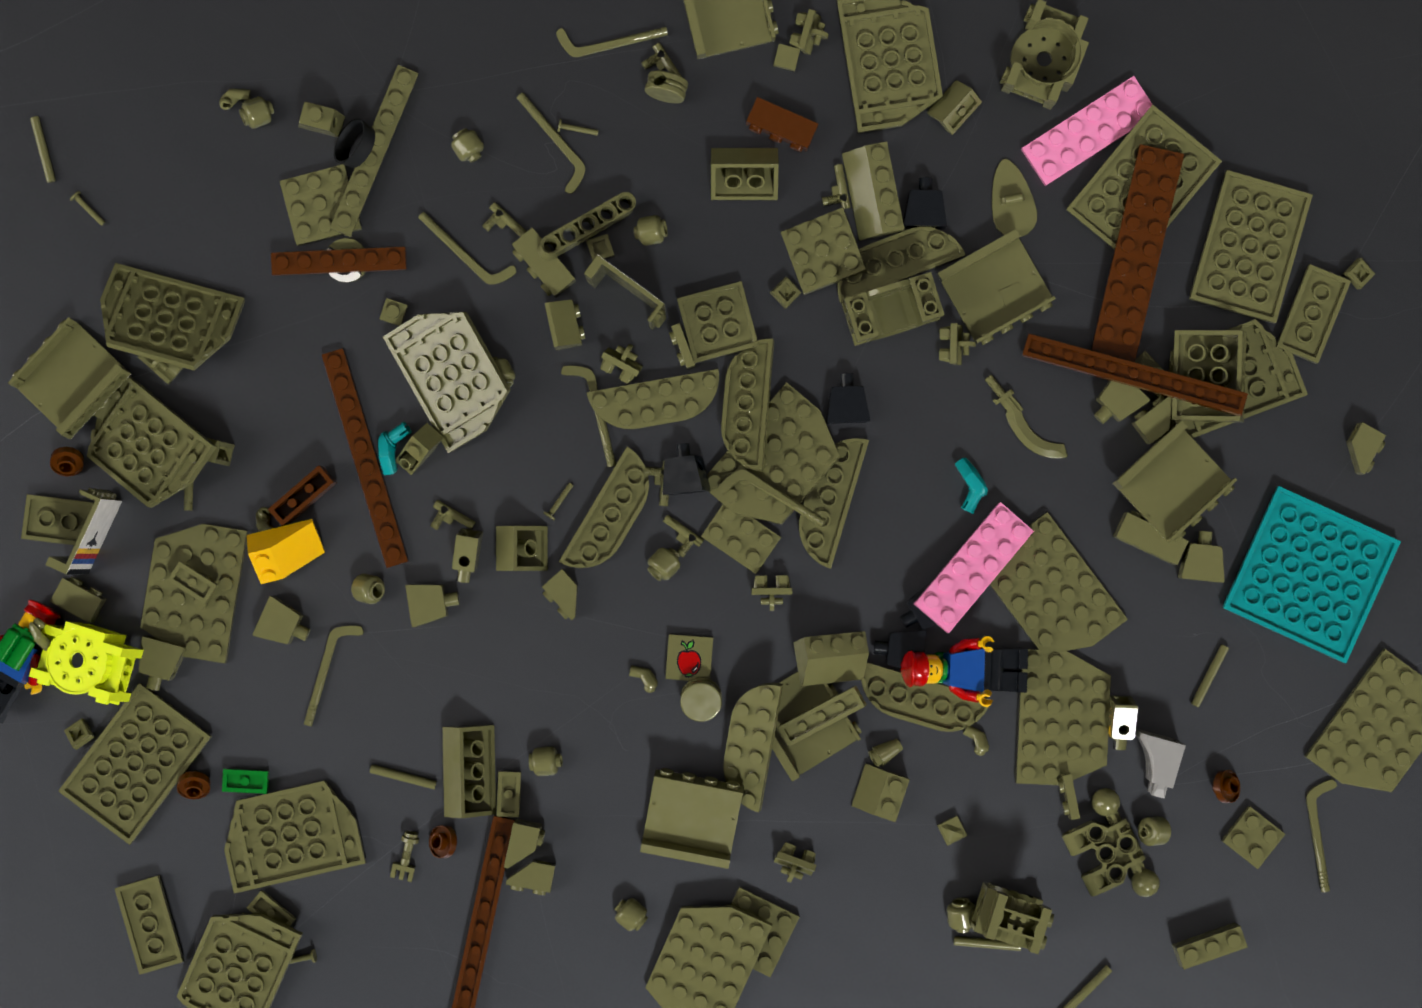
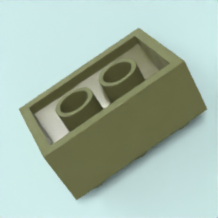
[711,148,779,200]
[793,631,869,687]

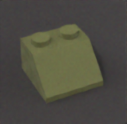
[545,300,586,351]
[496,526,548,571]
[851,763,910,822]
[504,818,546,868]

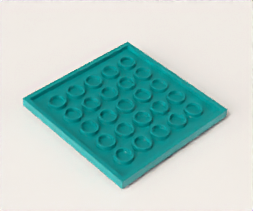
[1222,486,1401,664]

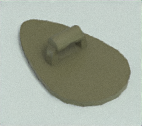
[992,159,1037,237]

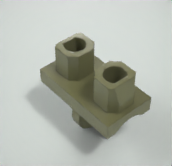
[790,9,829,55]
[939,323,976,365]
[600,344,643,384]
[138,356,183,384]
[751,575,792,611]
[774,842,817,883]

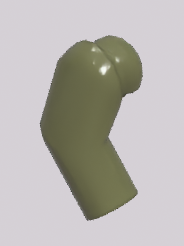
[219,88,251,110]
[629,665,658,693]
[963,726,989,756]

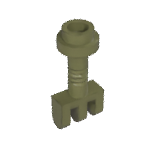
[390,831,419,882]

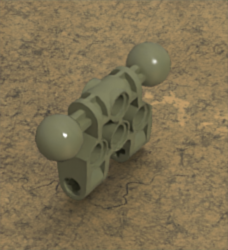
[1061,788,1160,897]

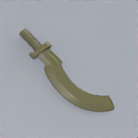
[985,374,1068,459]

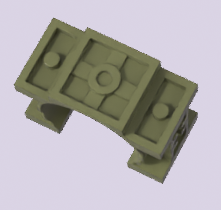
[1000,0,1089,110]
[841,272,944,346]
[970,882,1054,955]

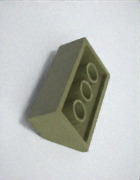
[842,141,904,241]
[442,725,496,818]

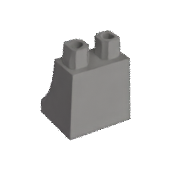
[1135,729,1186,798]

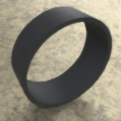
[334,118,375,168]

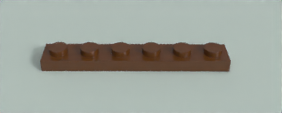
[271,247,407,276]

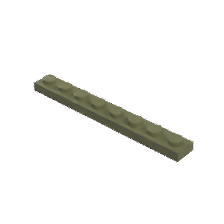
[330,65,419,237]

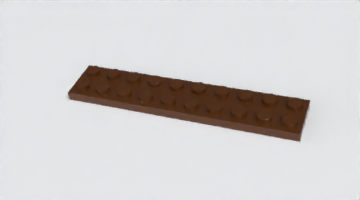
[1091,144,1184,362]

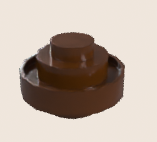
[50,446,84,477]
[1212,770,1240,803]
[177,771,211,800]
[429,825,457,859]

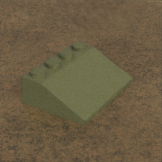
[1172,330,1246,423]

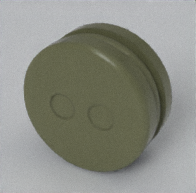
[644,70,688,104]
[680,677,722,722]

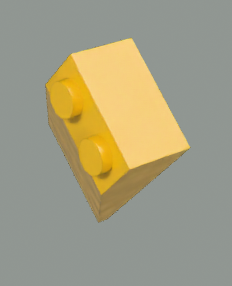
[247,519,325,584]

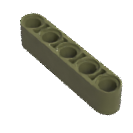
[538,192,636,260]

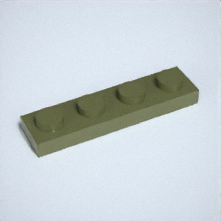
[778,685,867,746]

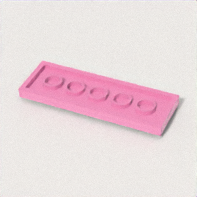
[1021,76,1153,186]
[914,502,1034,633]

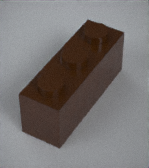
[746,97,818,152]
[268,465,337,526]

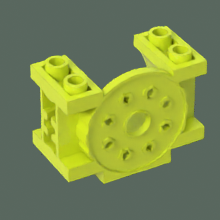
[29,621,144,705]

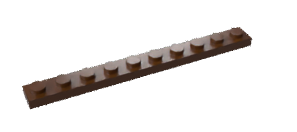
[1022,334,1248,416]
[322,348,409,568]
[452,815,515,1008]

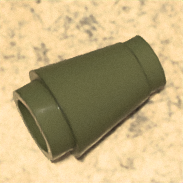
[868,738,903,767]

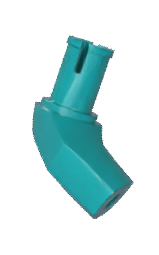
[378,421,412,475]
[955,458,988,514]

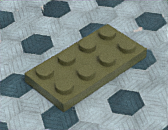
[1276,264,1351,364]
[114,875,184,975]

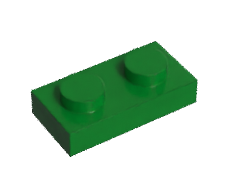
[222,768,269,794]

